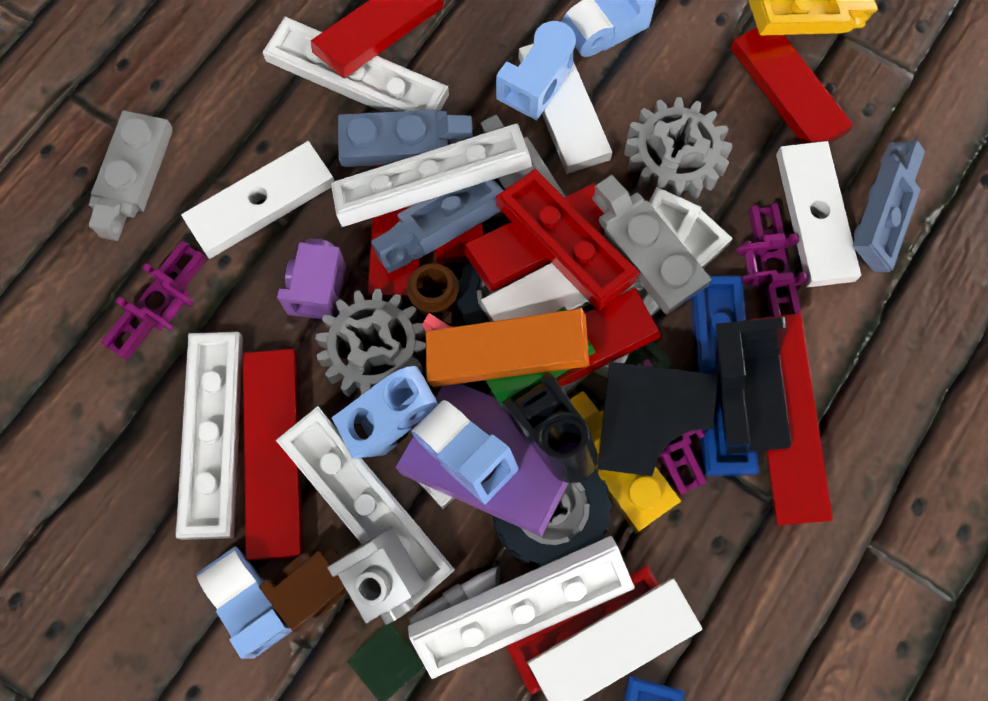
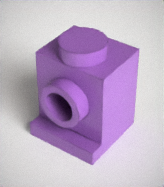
[277,239,347,319]

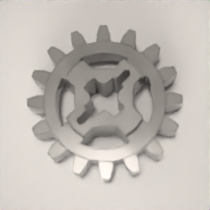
[624,97,732,199]
[315,289,426,396]

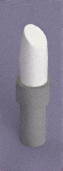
[408,566,501,625]

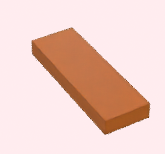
[426,308,589,387]

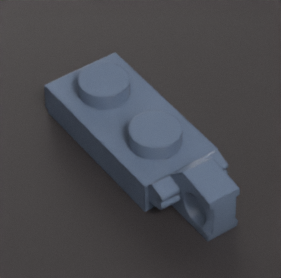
[338,110,473,167]
[852,140,925,272]
[371,180,504,273]

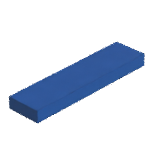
[690,276,759,476]

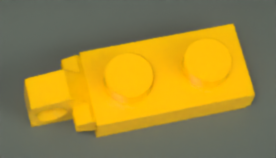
[748,0,878,35]
[570,391,681,534]

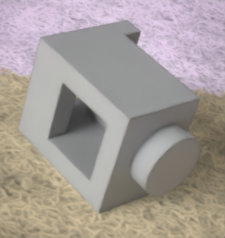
[327,527,425,624]

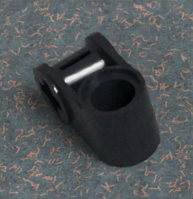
[502,372,597,483]

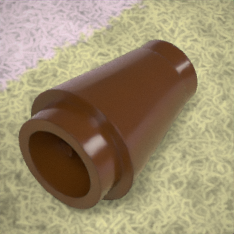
[407,264,459,320]

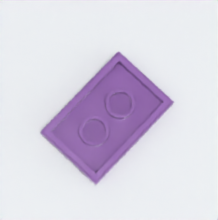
[396,384,579,537]

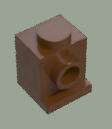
[259,546,348,632]

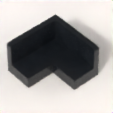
[714,317,792,455]

